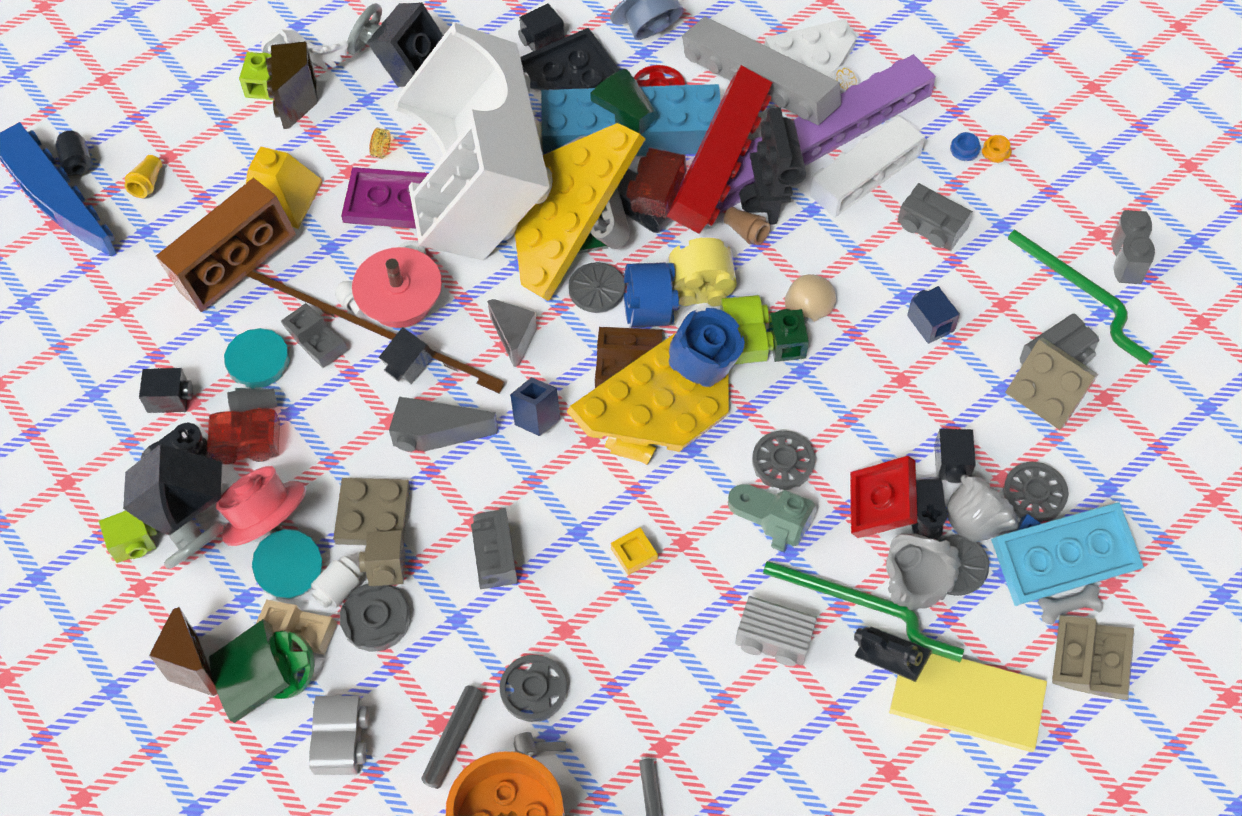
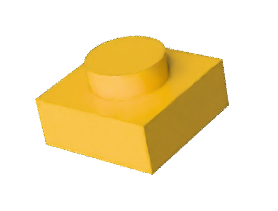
[610,527,658,576]

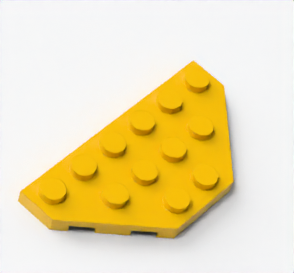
[515,123,645,301]
[567,333,729,452]

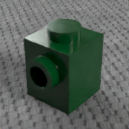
[768,309,809,362]

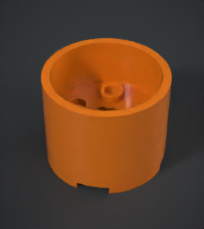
[446,751,565,816]

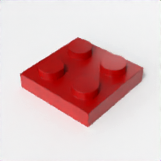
[850,456,917,538]

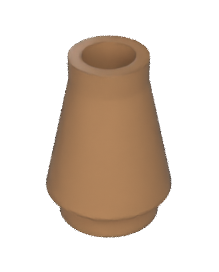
[723,207,770,245]

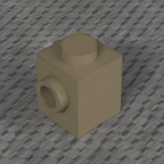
[359,530,406,586]

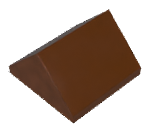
[149,607,217,696]

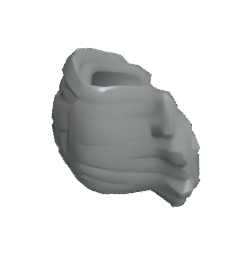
[947,475,1019,542]
[886,533,961,610]

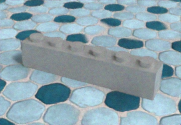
[682,16,841,125]

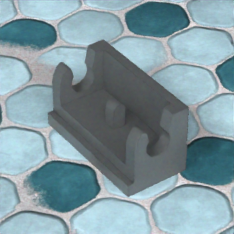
[471,507,518,590]

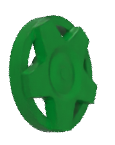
[272,631,315,699]

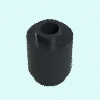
[55,130,92,175]

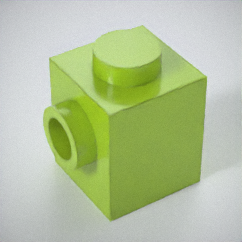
[239,52,274,100]
[98,510,158,563]

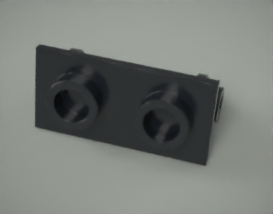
[854,626,932,682]

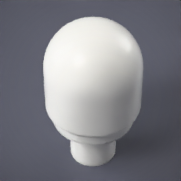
[335,281,366,318]

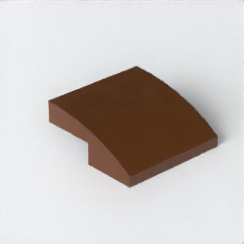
[594,327,663,388]

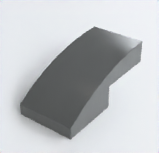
[281,303,348,368]

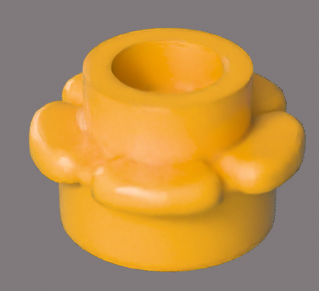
[982,135,1012,163]

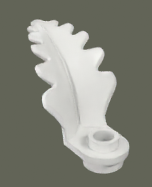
[261,29,349,69]

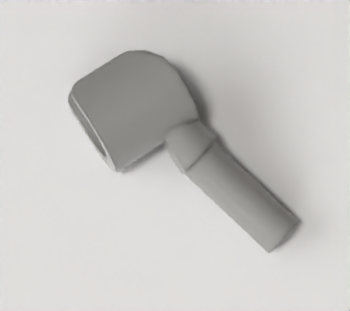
[513,732,566,757]

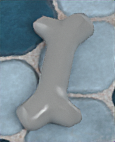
[1038,584,1104,625]

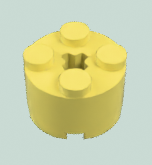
[669,237,737,306]

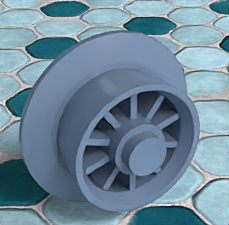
[610,0,684,40]

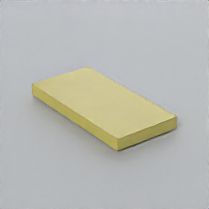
[889,654,1047,753]

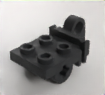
[739,107,806,225]

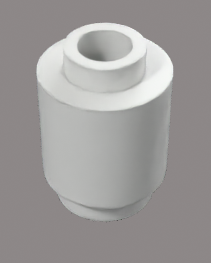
[311,556,363,608]

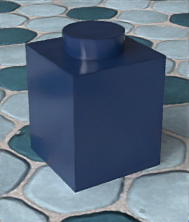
[907,286,960,344]
[510,377,561,436]

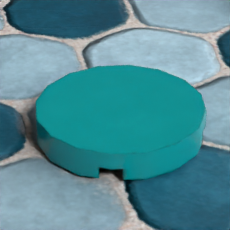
[224,328,290,389]
[252,529,322,600]

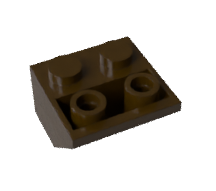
[266,41,318,129]

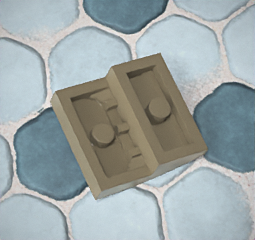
[1052,615,1135,700]

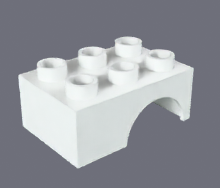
[394,23,552,261]

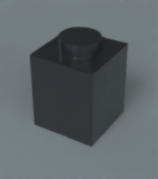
[518,3,564,51]
[378,327,435,384]
[139,368,193,413]
[934,429,976,483]

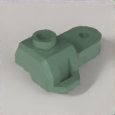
[728,484,817,553]

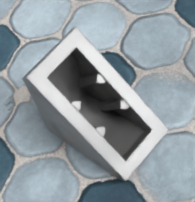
[487,299,537,367]

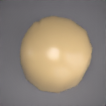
[784,274,836,322]

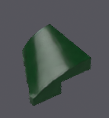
[590,69,657,134]

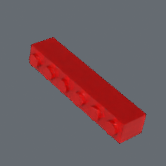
[666,65,773,234]

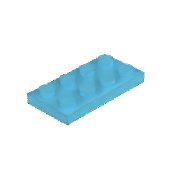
[991,502,1144,606]

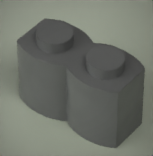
[1111,210,1155,284]

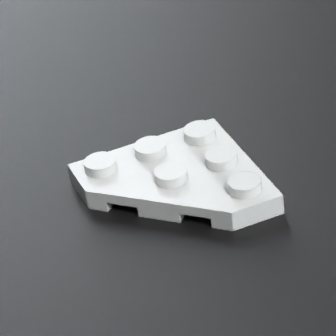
[764,18,856,77]

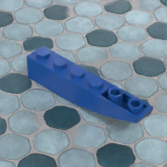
[0,122,117,257]

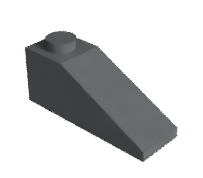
[389,396,498,452]

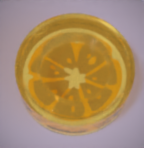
[369,127,391,159]

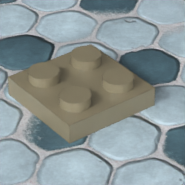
[1005,337,1099,430]
[333,478,410,545]

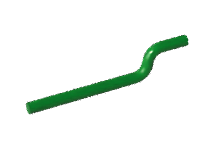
[1008,229,1154,366]
[763,561,964,663]

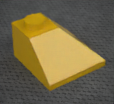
[246,146,322,229]

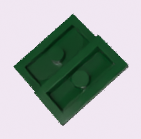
[209,619,290,723]

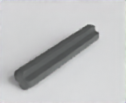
[421,685,483,789]

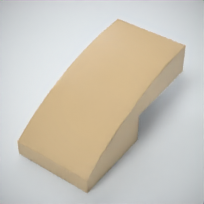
[256,599,337,655]

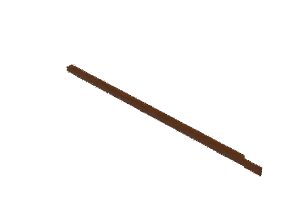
[246,271,505,394]

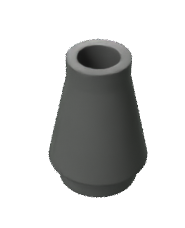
[227,388,277,420]

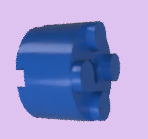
[624,262,679,327]
[669,308,745,387]

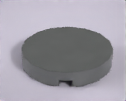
[340,584,411,652]

